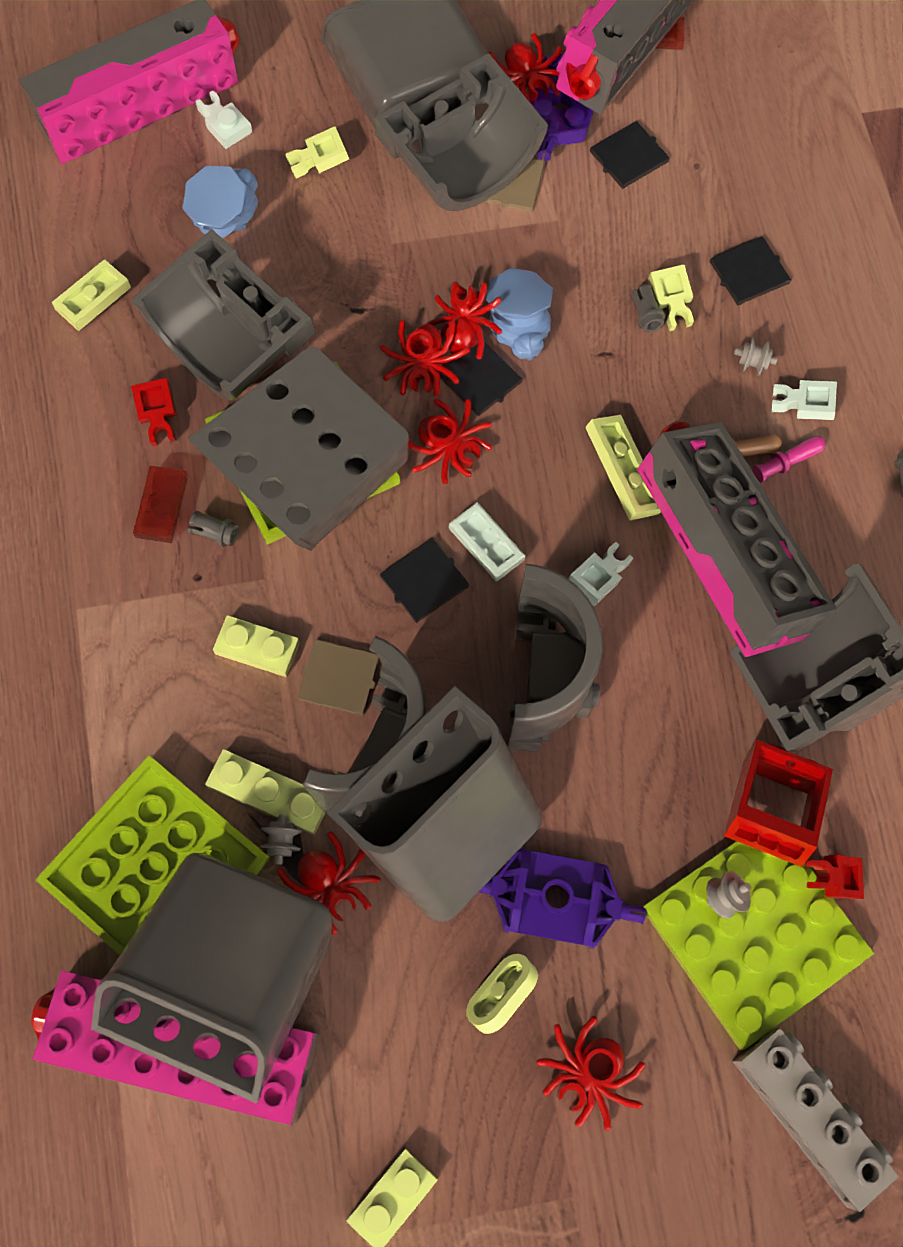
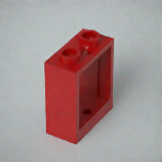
[724,740,833,867]

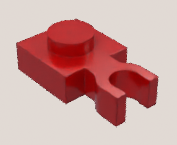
[131,378,177,446]
[806,855,864,899]

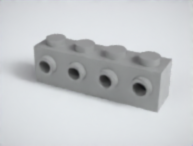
[732,1028,899,1212]

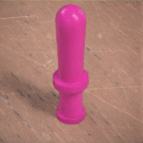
[752,436,826,483]

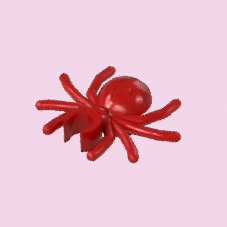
[488,33,563,105]
[426,282,503,359]
[380,320,470,397]
[409,398,492,484]
[276,831,381,935]
[536,1016,646,1131]

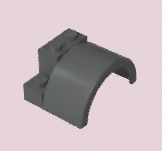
[375,53,548,211]
[132,229,316,401]
[508,563,603,752]
[730,563,903,751]
[303,636,444,820]

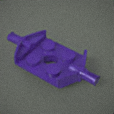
[529,53,594,161]
[478,849,646,949]

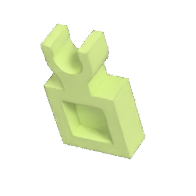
[285,126,349,179]
[648,265,694,331]

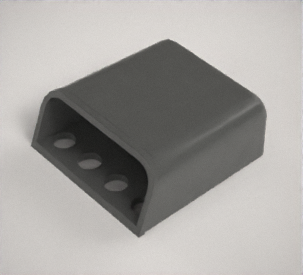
[321,0,487,128]
[187,347,409,551]
[327,686,542,922]
[91,853,332,1104]

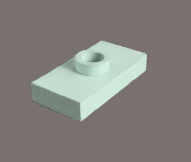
[449,502,526,582]

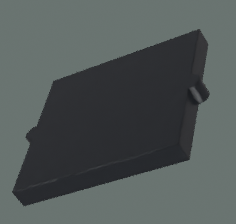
[590,121,669,189]
[710,236,791,306]
[437,342,522,417]
[380,538,469,623]

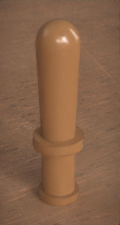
[733,434,782,456]

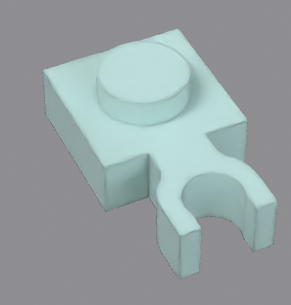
[196,91,252,149]
[772,380,837,420]
[568,542,633,606]

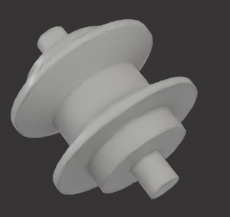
[734,336,778,376]
[259,814,302,864]
[706,871,751,918]

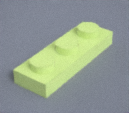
[585,415,661,521]
[205,749,325,835]

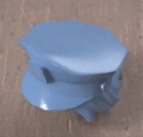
[182,165,258,238]
[485,268,554,361]

